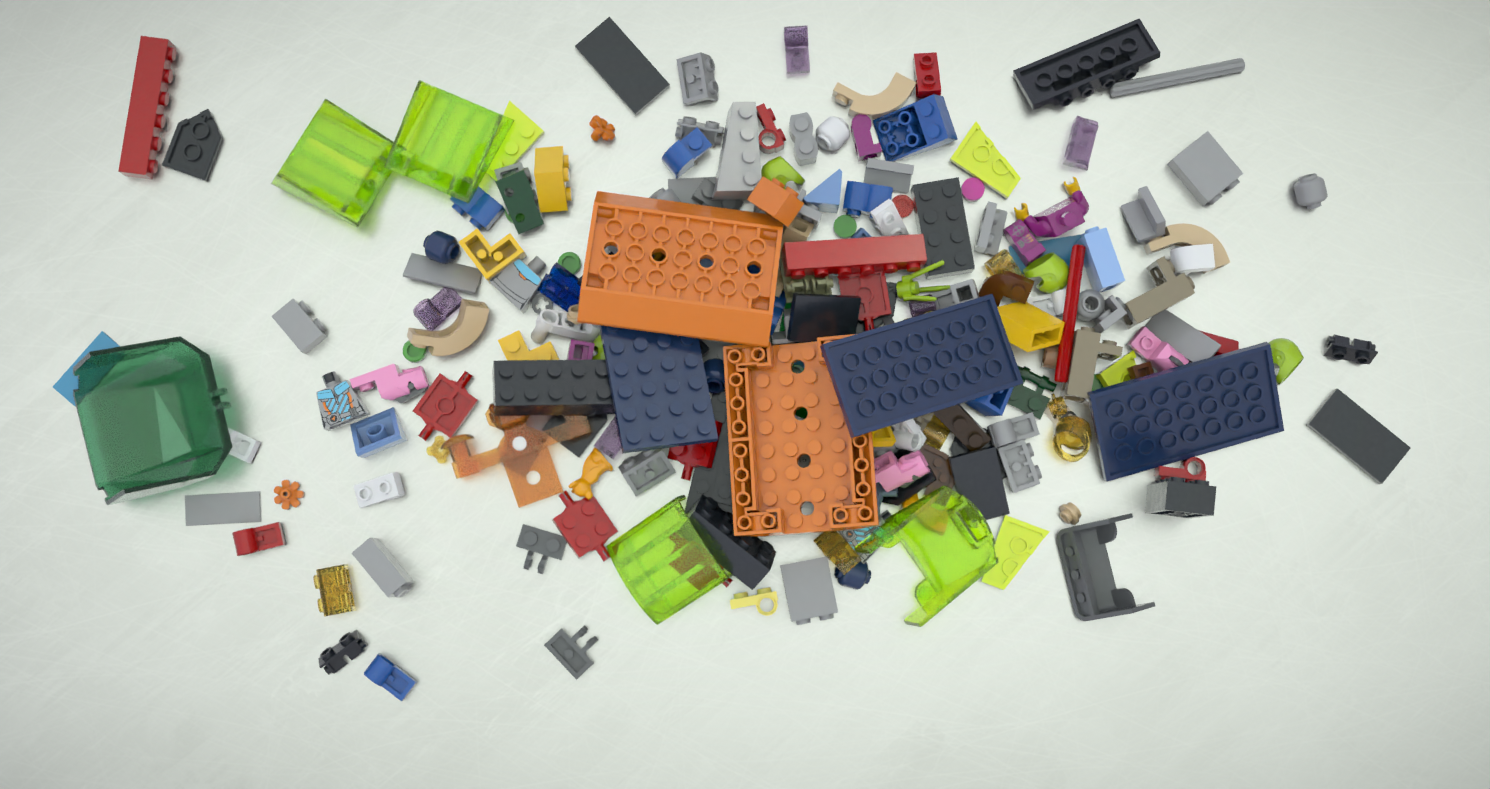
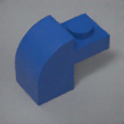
[662,127,712,179]

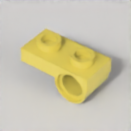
[730,587,778,616]

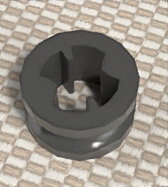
[531,294,553,315]

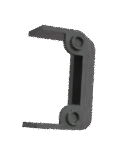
[1057,513,1155,621]

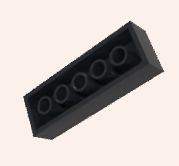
[492,359,615,416]

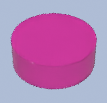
[961,177,985,202]

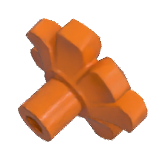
[589,115,615,141]
[274,480,304,510]

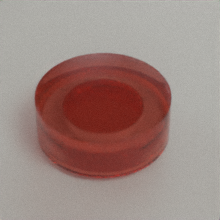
[892,195,914,219]

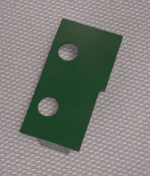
[495,169,544,235]

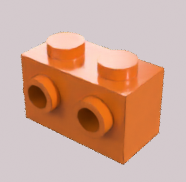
[747,176,804,227]

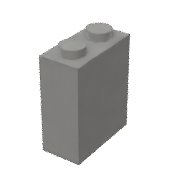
[1167,131,1244,207]
[352,538,414,598]
[780,556,838,625]

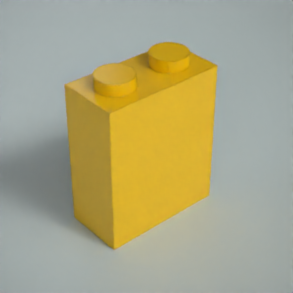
[997,302,1065,352]

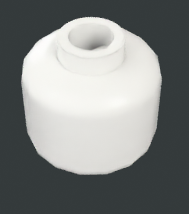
[815,116,850,151]

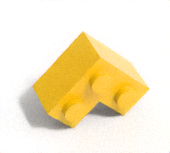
[534,146,572,213]
[458,229,527,283]
[498,330,560,360]

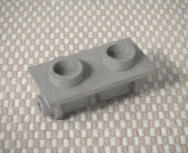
[675,116,724,146]

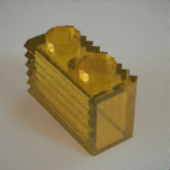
[313,564,356,617]

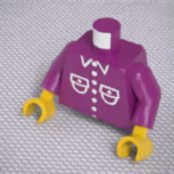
[1014,177,1089,238]

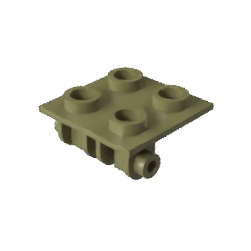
[779,258,834,303]

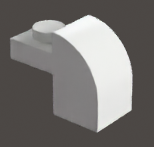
[1170,244,1215,276]

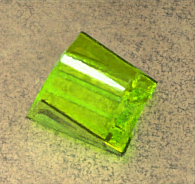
[384,80,515,203]
[271,99,406,228]
[607,495,733,625]

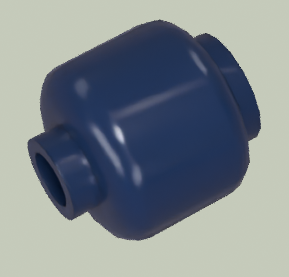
[423,230,460,264]
[703,358,725,393]
[834,556,871,590]

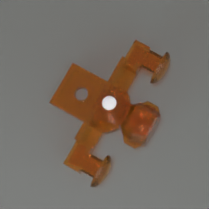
[441,403,592,508]

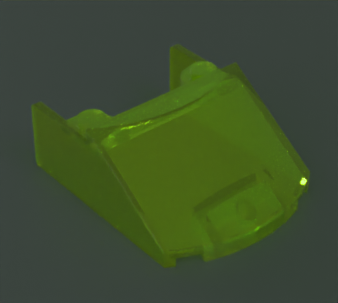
[854,486,998,627]

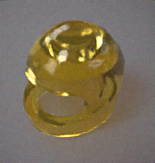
[1053,415,1092,462]

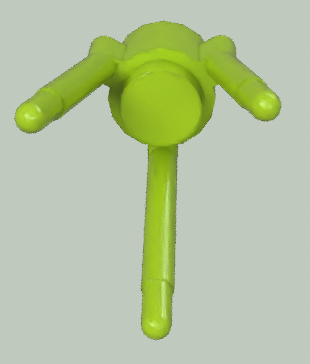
[896,260,950,302]

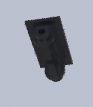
[1324,334,1378,365]
[318,630,367,675]

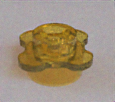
[1048,393,1067,421]
[426,436,455,464]

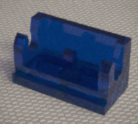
[537,262,581,312]

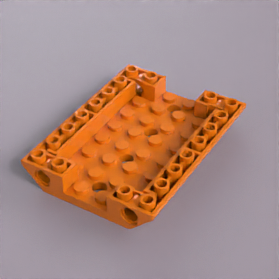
[577,191,783,348]
[723,334,879,537]

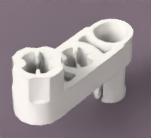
[531,309,601,343]

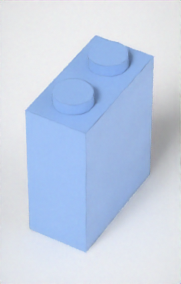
[1076,226,1125,293]

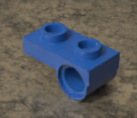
[364,653,417,701]

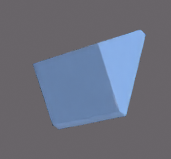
[803,168,842,213]
[350,407,407,458]

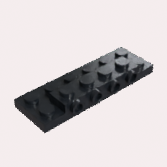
[1013,18,1161,110]
[683,390,733,518]

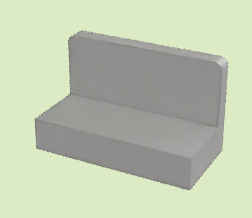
[863,158,914,193]
[1121,186,1166,243]

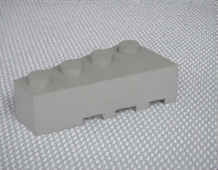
[712,102,762,200]

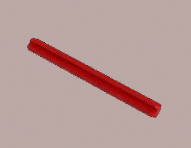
[1054,244,1086,383]

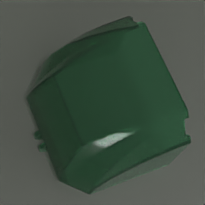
[73,336,233,506]

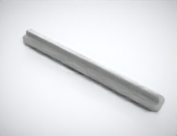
[1110,58,1245,97]

